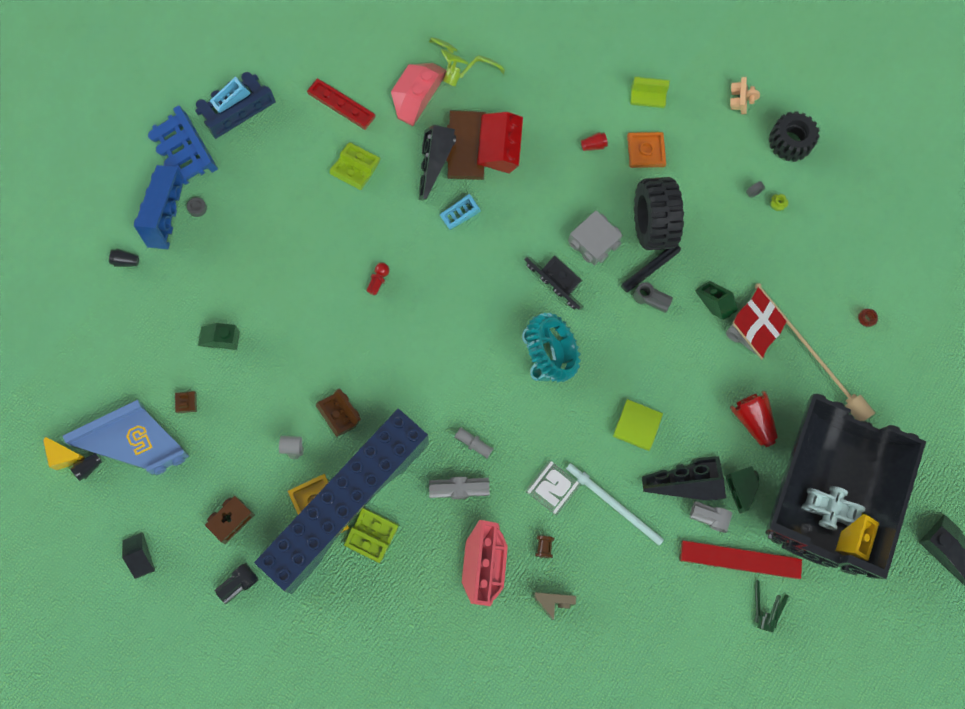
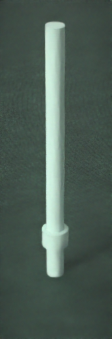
[566,463,664,545]

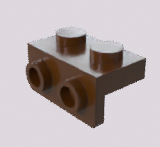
[316,388,361,437]

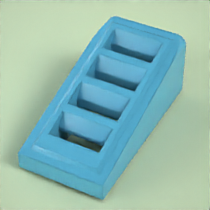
[210,76,251,113]
[440,194,481,230]

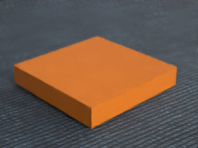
[627,132,666,168]

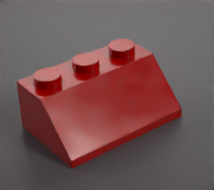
[477,112,523,174]

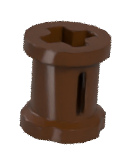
[535,536,555,558]

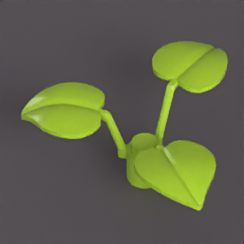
[429,37,505,87]

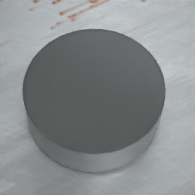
[746,181,765,198]
[187,197,207,217]

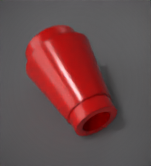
[581,132,608,151]

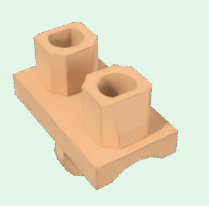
[730,77,760,114]

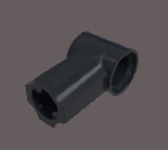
[214,563,259,604]

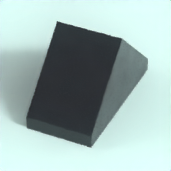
[122,533,155,579]

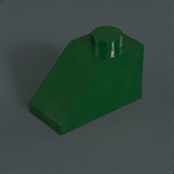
[695,281,738,320]
[198,323,240,350]
[725,466,759,514]

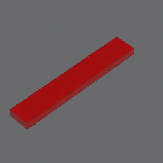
[680,540,802,580]

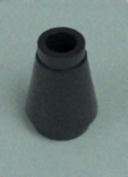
[109,248,139,267]
[70,453,102,481]

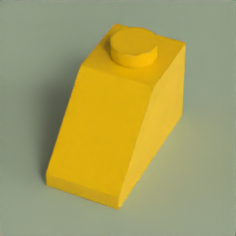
[835,514,879,561]

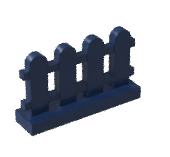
[195,72,276,139]

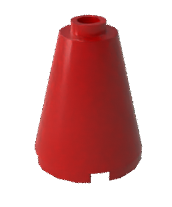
[730,391,778,447]

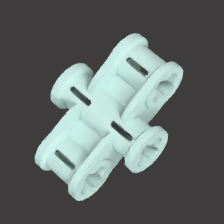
[802,486,865,530]

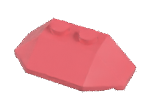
[391,63,447,126]
[462,520,508,606]

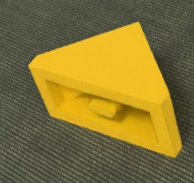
[43,437,85,470]

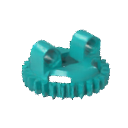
[522,312,581,383]

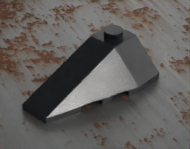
[419,125,456,200]
[642,456,726,501]
[919,515,965,586]

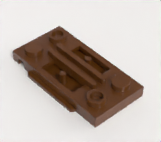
[446,111,486,180]

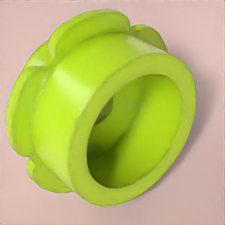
[770,194,788,211]

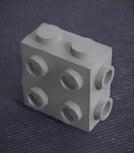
[568,211,623,266]

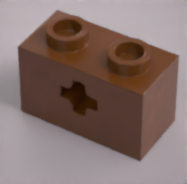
[205,496,255,544]

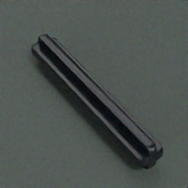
[621,245,681,292]

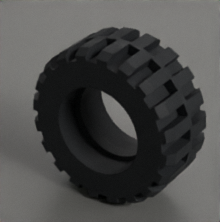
[634,177,684,250]

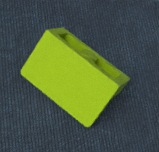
[630,77,670,108]

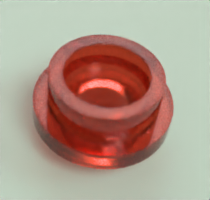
[858,309,878,327]

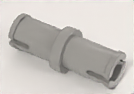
[454,427,494,459]

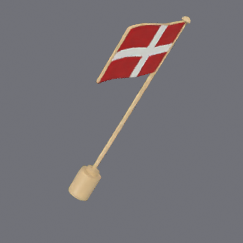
[733,283,876,421]

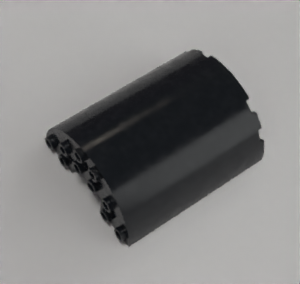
[765,394,926,579]

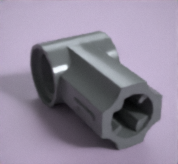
[633,282,673,313]

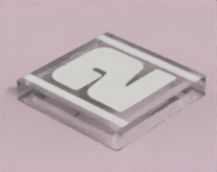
[525,460,581,516]

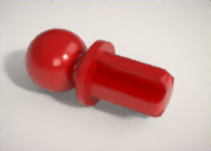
[367,263,390,295]

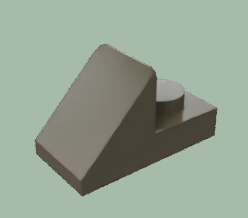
[533,592,576,620]

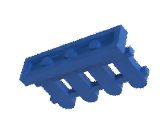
[148,105,218,185]

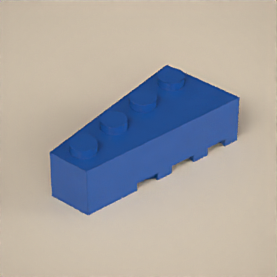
[134,165,184,250]

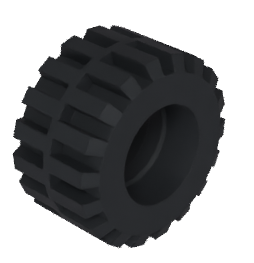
[769,111,820,162]

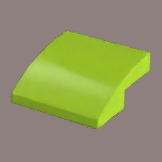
[330,142,381,190]
[613,399,663,451]
[344,507,400,563]

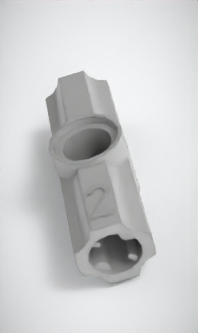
[429,477,490,499]

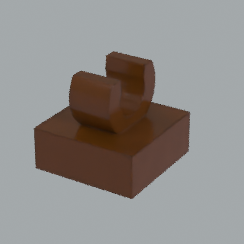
[175,391,197,414]

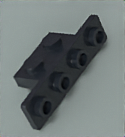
[524,255,584,310]

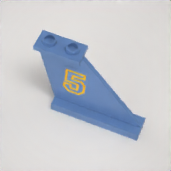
[63,400,189,475]

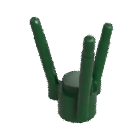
[754,580,789,633]

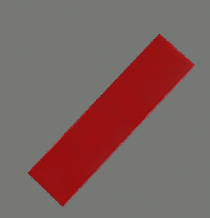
[307,78,376,130]

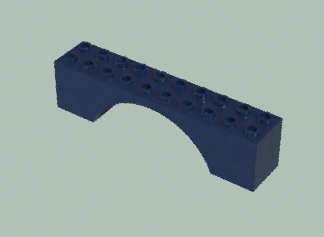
[254,408,429,594]

